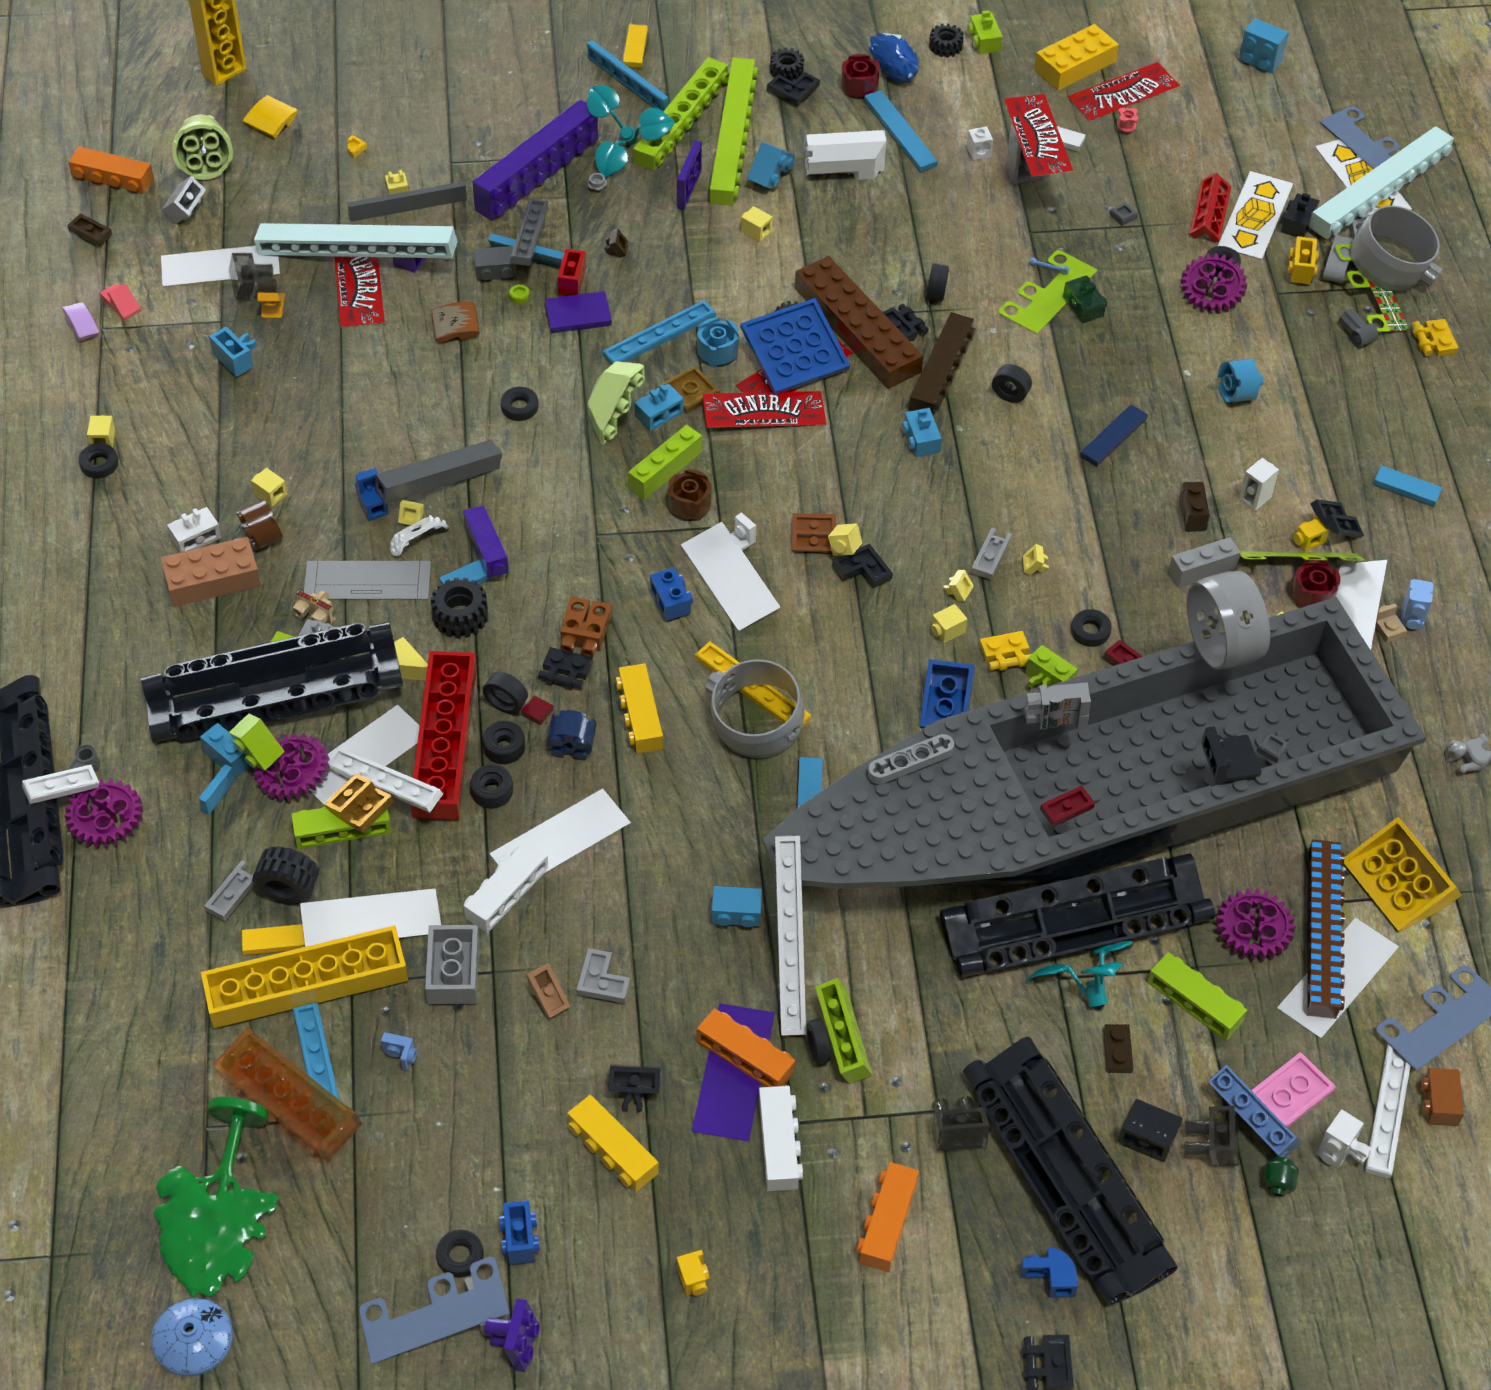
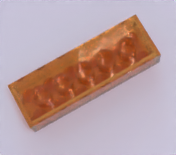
[213,1027,362,1162]

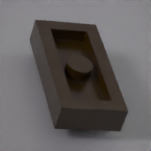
[67,213,113,246]
[1104,1024,1133,1073]

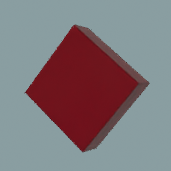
[521,695,553,725]

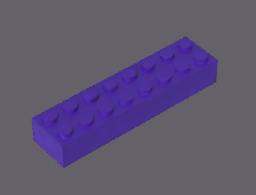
[472,99,599,221]

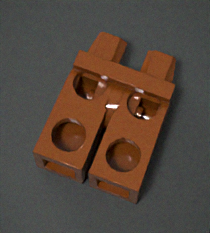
[560,596,613,657]

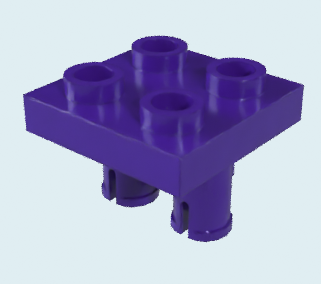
[485,1298,540,1372]

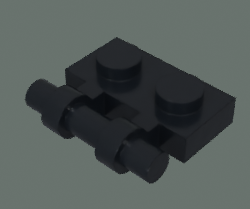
[883,304,929,341]
[538,647,593,689]
[1021,1335,1074,1390]

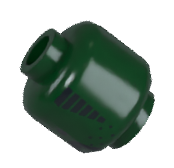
[1263,1157,1299,1197]

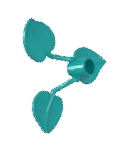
[587,85,675,178]
[1027,941,1133,1007]

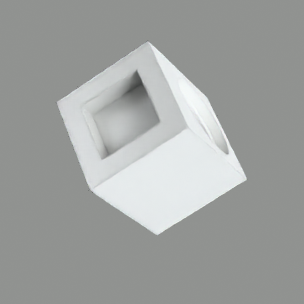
[967,127,993,160]

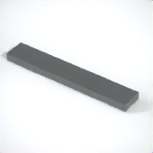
[347,181,467,222]
[510,199,549,266]

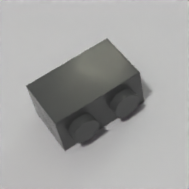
[474,246,517,281]

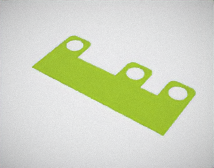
[999,250,1097,334]
[1240,551,1365,561]

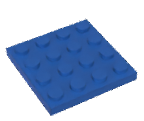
[740,298,850,395]

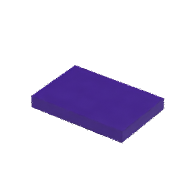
[677,140,702,210]
[545,291,612,333]

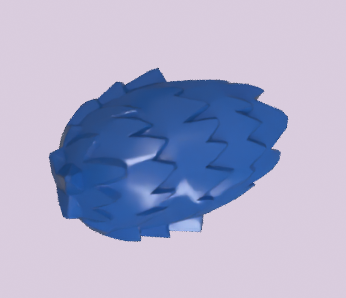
[869,33,919,83]

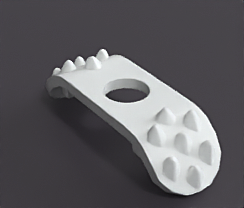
[390,515,449,556]

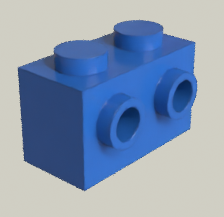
[650,567,693,621]
[499,1200,540,1265]

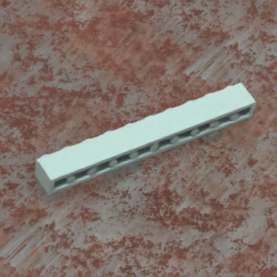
[1309,126,1454,239]
[254,223,457,258]

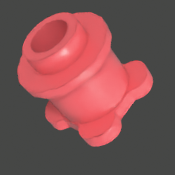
[1117,108,1139,133]

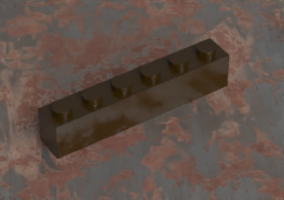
[909,312,976,416]

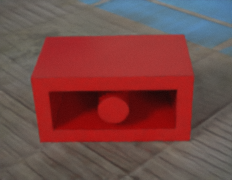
[557,249,586,296]

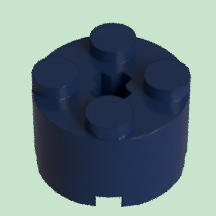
[546,710,597,760]

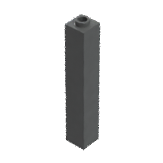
[375,440,502,504]

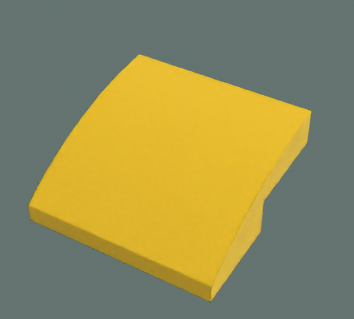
[243,95,299,139]

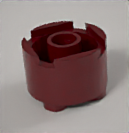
[841,54,880,98]
[1291,560,1341,608]

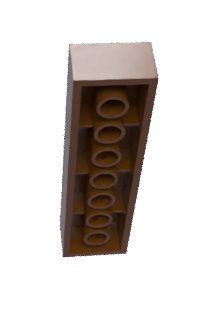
[795,256,923,389]

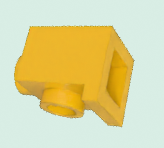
[1293,515,1330,552]
[677,1250,710,1296]

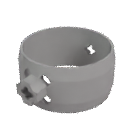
[1351,205,1442,291]
[1187,571,1270,669]
[705,659,804,758]

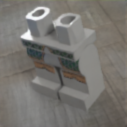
[1025,682,1091,730]

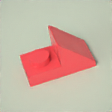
[100,283,141,320]

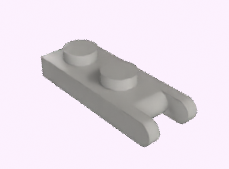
[971,528,1012,580]
[204,860,254,921]

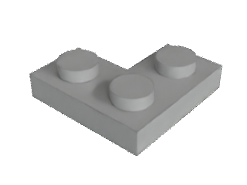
[577,948,630,1004]

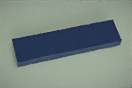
[1080,404,1148,467]

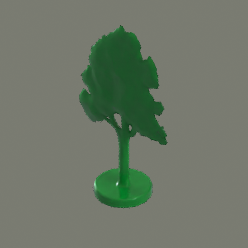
[153,1097,279,1297]

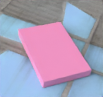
[1251,1052,1336,1128]

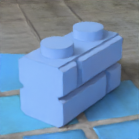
[1401,579,1433,630]

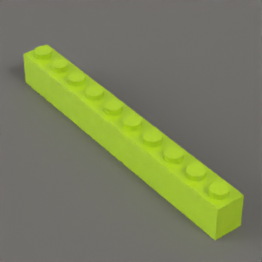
[710,57,758,206]

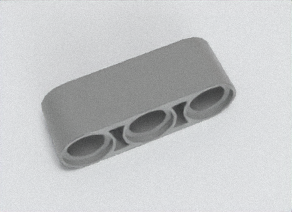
[1322,235,1353,284]

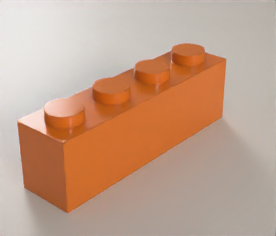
[69,147,154,194]
[696,1008,796,1087]
[856,1162,919,1272]

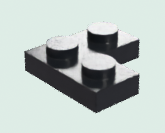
[767,72,820,106]
[832,543,893,587]

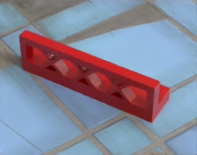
[1189,172,1231,243]

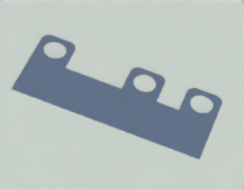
[1320,106,1400,169]
[1376,965,1491,1070]
[359,1257,510,1364]

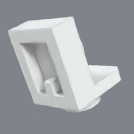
[731,512,756,551]

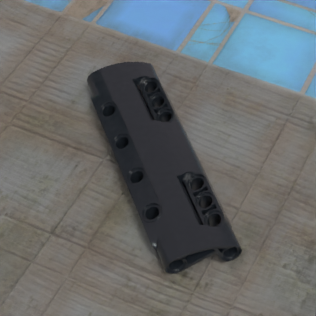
[141,621,403,743]
[0,675,63,907]
[939,853,1215,978]
[963,1037,1178,1305]

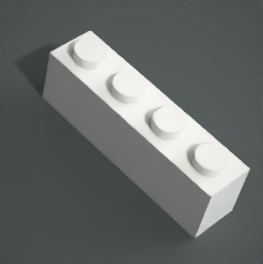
[464,841,549,933]
[759,1086,803,1191]

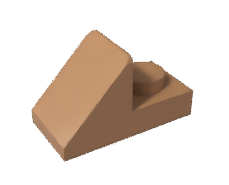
[526,963,571,1018]

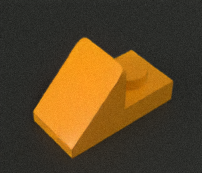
[258,293,285,318]

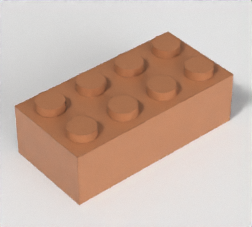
[161,537,261,607]

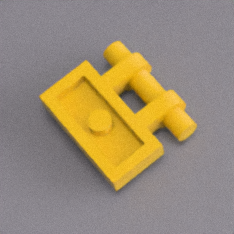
[1412,319,1459,356]
[979,631,1032,671]

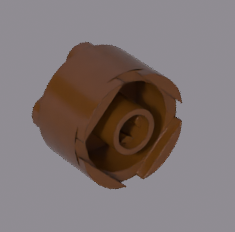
[668,469,712,521]
[236,499,283,551]

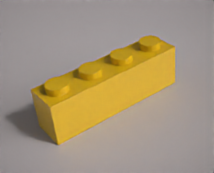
[615,663,663,754]
[567,1094,659,1192]

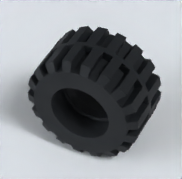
[431,578,489,638]
[252,846,319,905]

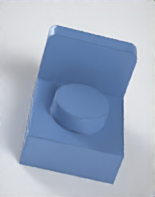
[381,1032,417,1071]

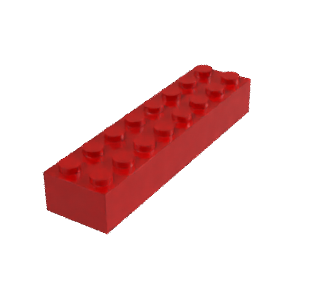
[410,651,477,820]

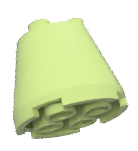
[172,114,233,180]

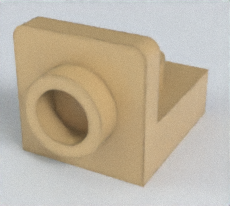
[1375,604,1407,643]

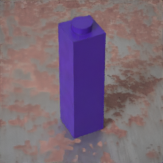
[463,506,509,578]

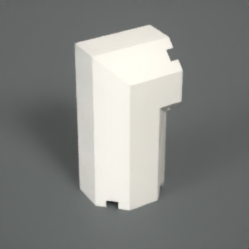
[804,130,886,180]

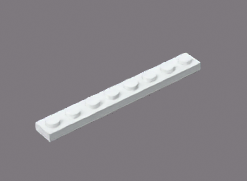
[775,836,806,1035]

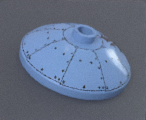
[151,1298,233,1376]

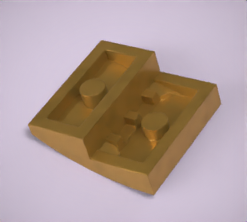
[324,774,394,833]

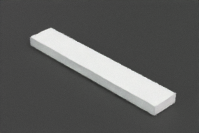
[328,747,443,813]
[1365,1043,1411,1179]

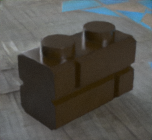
[1179,482,1210,532]

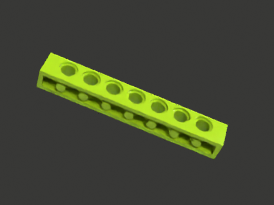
[633,57,729,171]

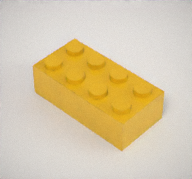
[1034,24,1119,91]

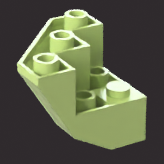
[588,361,645,445]

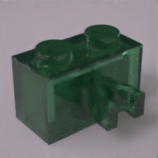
[1063,275,1107,324]

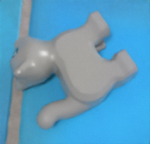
[1448,733,1491,773]

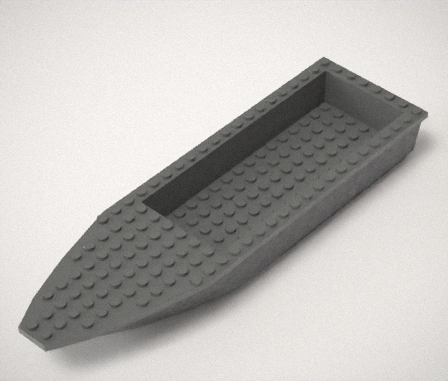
[763,597,1426,889]

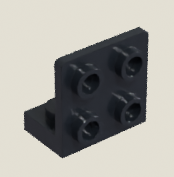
[1201,726,1262,783]
[1118,1099,1183,1161]

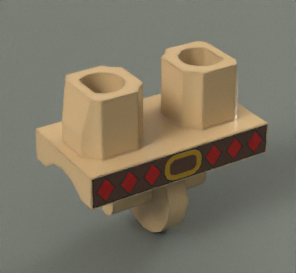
[292,590,335,624]

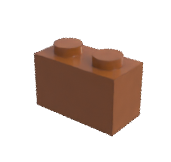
[1421,1068,1464,1126]

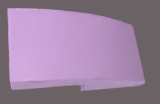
[62,302,99,341]

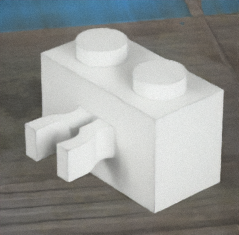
[167,507,222,553]
[1317,1109,1371,1168]

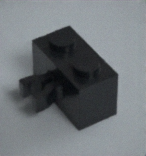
[1280,193,1320,238]
[608,1064,661,1111]

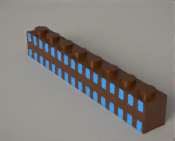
[1307,839,1345,1019]

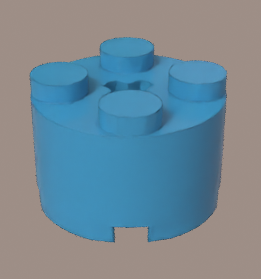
[697,318,739,367]
[1218,358,1263,403]

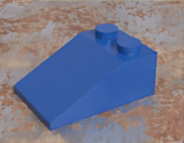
[920,659,975,727]

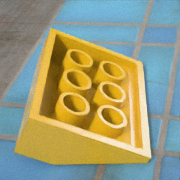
[1344,817,1462,932]

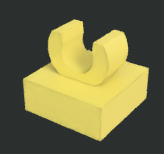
[385,170,409,195]
[398,500,424,525]
[1023,544,1049,575]
[944,570,974,601]

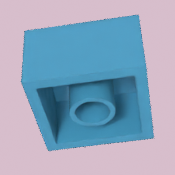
[1238,18,1289,74]

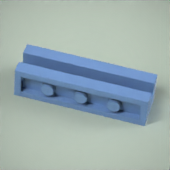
[1208,1065,1301,1158]

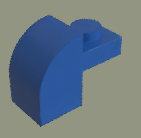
[354,468,389,521]
[1020,1248,1078,1298]

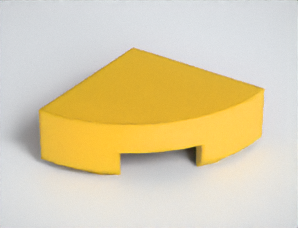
[347,135,367,158]

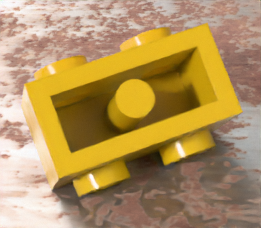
[1287,236,1319,285]

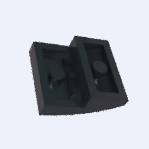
[1310,499,1364,538]

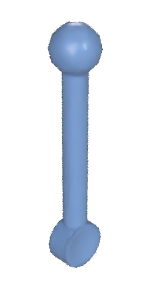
[1029,258,1070,275]

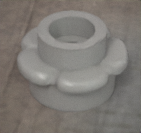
[588,173,607,191]

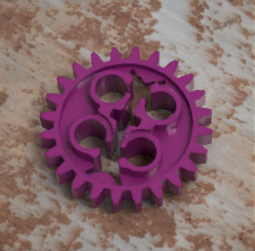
[1180,253,1247,314]
[254,732,330,801]
[64,778,144,848]
[1215,888,1296,961]

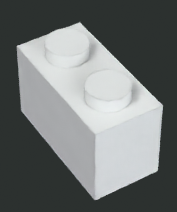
[1239,458,1279,511]

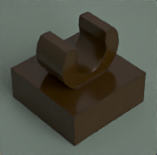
[604,228,629,258]

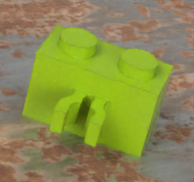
[967,10,1003,55]
[1026,645,1078,688]
[229,714,285,771]

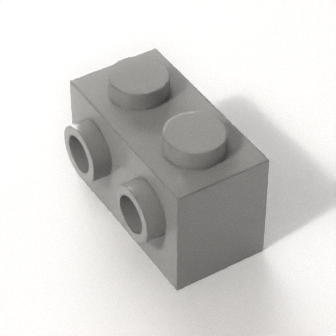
[161,176,206,224]

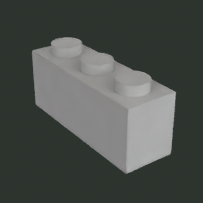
[1168,537,1241,588]

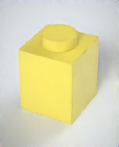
[741,206,773,242]
[87,415,116,447]
[251,468,287,507]
[828,523,862,556]
[931,604,968,643]

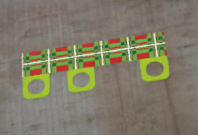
[1335,244,1409,332]

